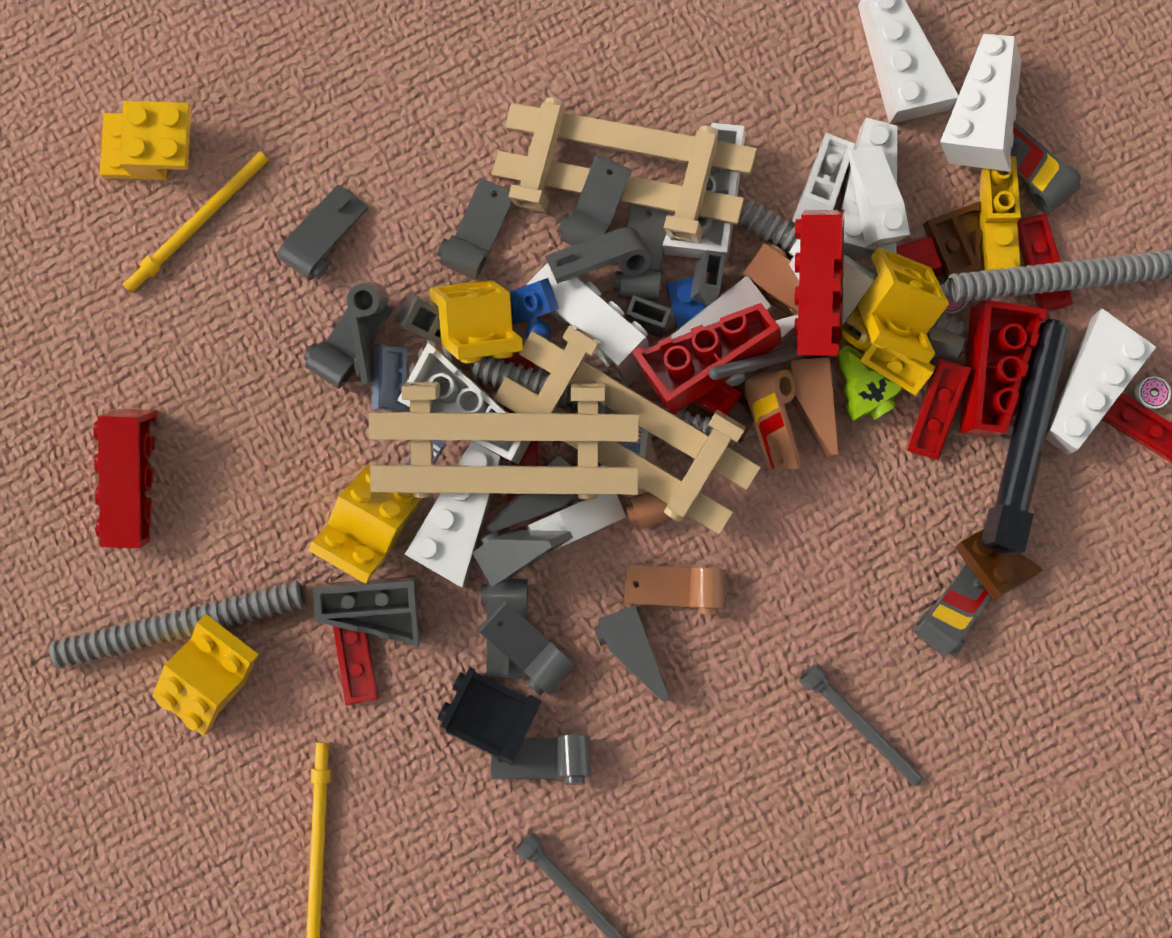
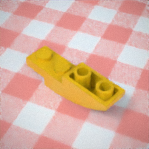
[979,156,1021,271]

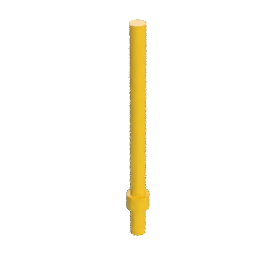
[122,151,269,293]
[306,742,331,938]

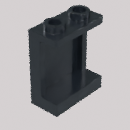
[437,667,542,765]

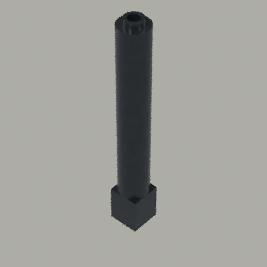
[980,319,1070,555]

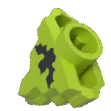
[838,345,905,422]

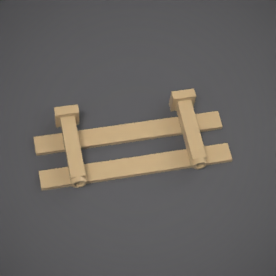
[492,97,757,243]
[494,325,761,534]
[369,382,639,499]

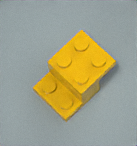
[100,101,192,180]
[857,246,949,364]
[429,280,523,363]
[308,464,423,584]
[153,614,259,736]

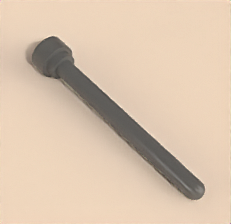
[709,346,829,380]
[799,662,923,786]
[514,832,626,938]

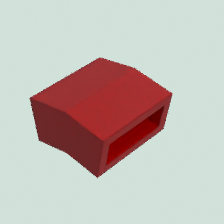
[896,236,942,276]

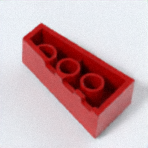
[794,210,845,356]
[959,300,1048,438]
[631,303,782,414]
[93,409,157,549]

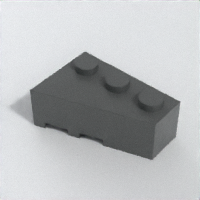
[313,576,421,647]

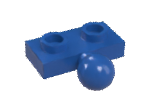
[510,278,559,340]

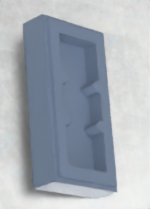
[372,344,407,412]

